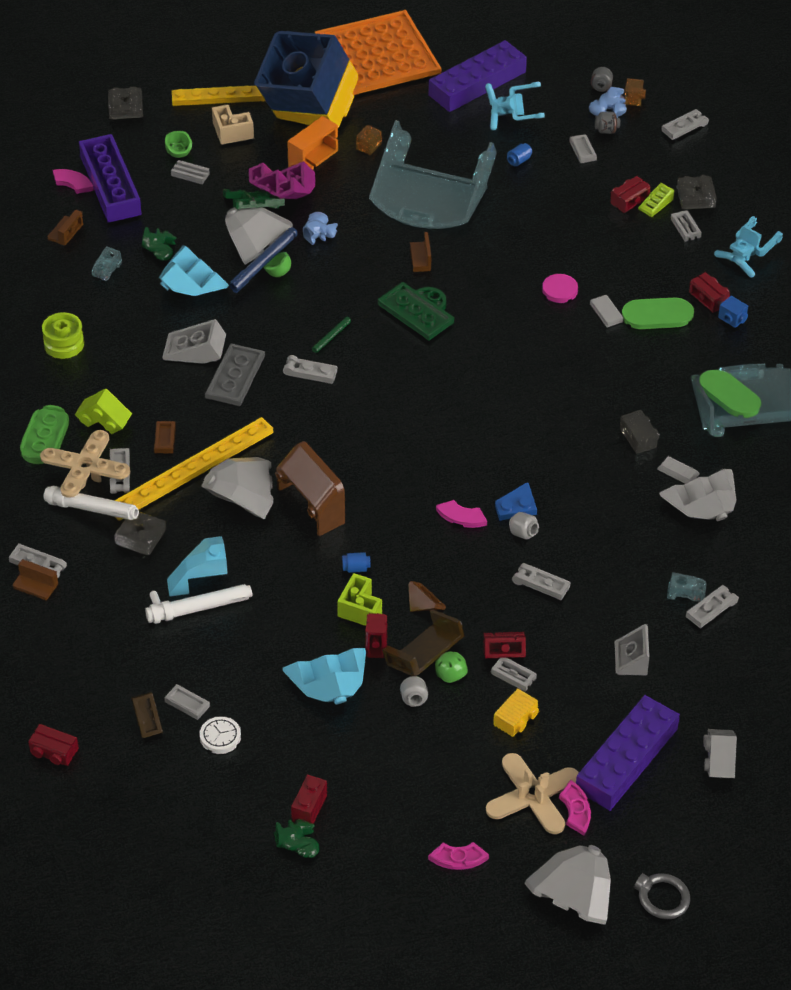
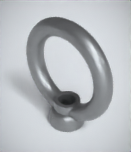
[634,873,690,919]

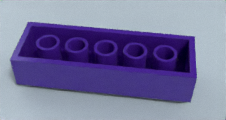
[429,40,527,112]
[79,134,141,222]
[576,695,680,811]

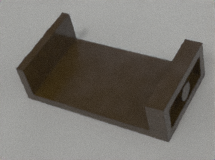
[382,609,464,676]

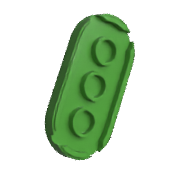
[622,298,694,329]
[699,370,761,418]
[20,405,69,464]

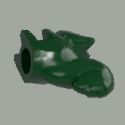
[141,227,177,261]
[274,819,319,858]

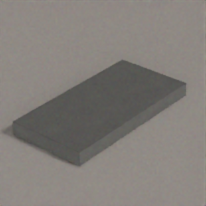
[205,343,265,406]

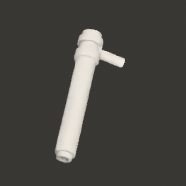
[44,486,139,520]
[145,584,252,624]

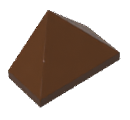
[408,581,446,612]

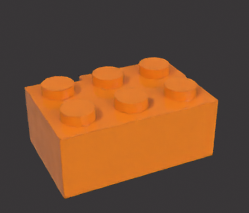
[288,116,338,170]

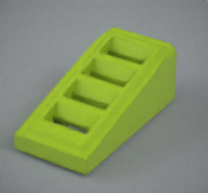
[638,183,674,217]

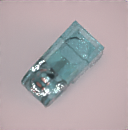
[92,246,122,281]
[667,572,706,601]

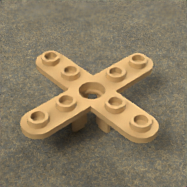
[40,430,130,498]
[486,753,579,834]

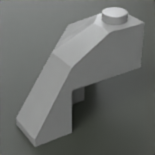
[225,207,293,264]
[201,457,274,519]
[660,469,736,521]
[525,845,611,924]

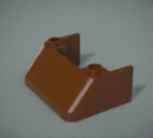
[275,441,345,536]

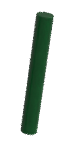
[312,317,351,353]

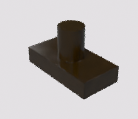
[131,692,163,738]

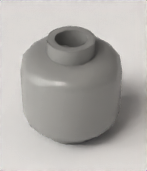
[509,512,539,539]
[400,676,428,707]

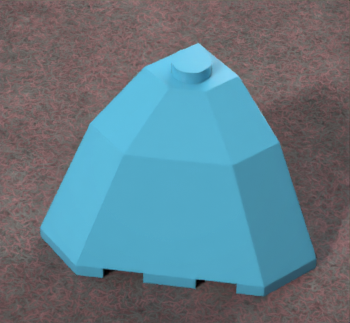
[159,245,229,296]
[167,536,227,596]
[283,648,366,704]

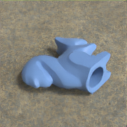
[589,87,627,118]
[303,212,338,245]

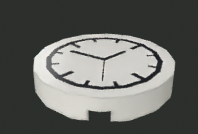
[200,717,241,754]

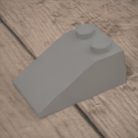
[162,319,226,363]

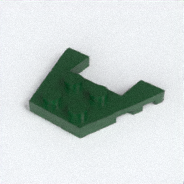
[223,189,285,209]

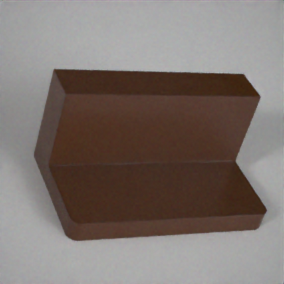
[47,210,83,246]
[410,232,431,272]
[13,559,58,600]

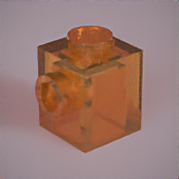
[624,78,646,106]
[356,125,381,155]

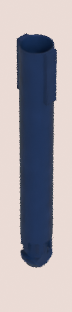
[229,227,297,293]

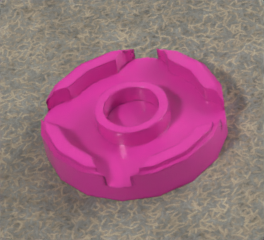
[543,274,578,303]

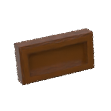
[154,421,176,453]

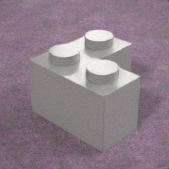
[704,729,737,778]

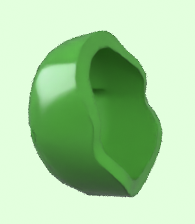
[165,131,192,158]
[264,252,291,277]
[435,651,468,683]

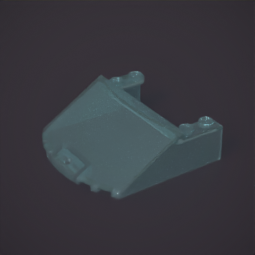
[369,120,497,229]
[691,364,791,437]

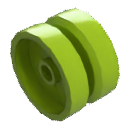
[42,312,84,359]

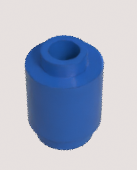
[507,143,532,166]
[342,552,371,573]

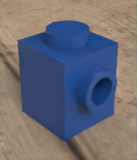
[718,296,748,328]

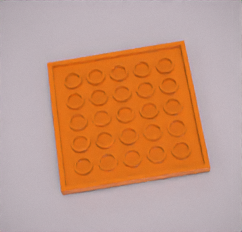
[315,10,441,95]

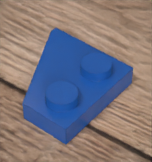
[495,483,537,521]

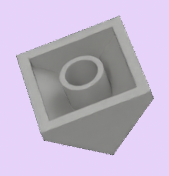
[615,624,649,675]

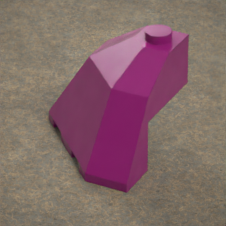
[249,161,315,199]

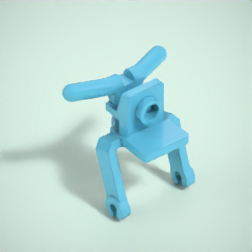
[485,82,545,130]
[714,216,783,277]

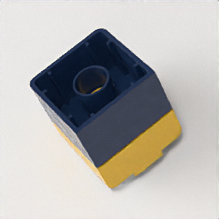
[255,31,358,128]

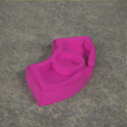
[53,169,94,194]
[436,500,487,528]
[559,780,591,836]
[428,842,489,870]

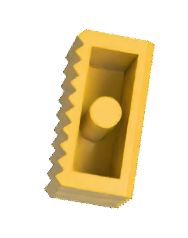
[494,689,539,737]

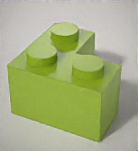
[75,388,132,434]
[337,573,382,626]

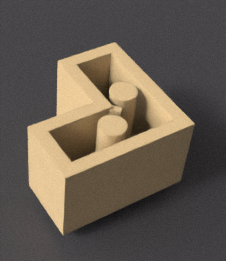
[212,105,254,144]

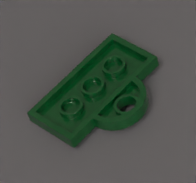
[378,282,454,340]

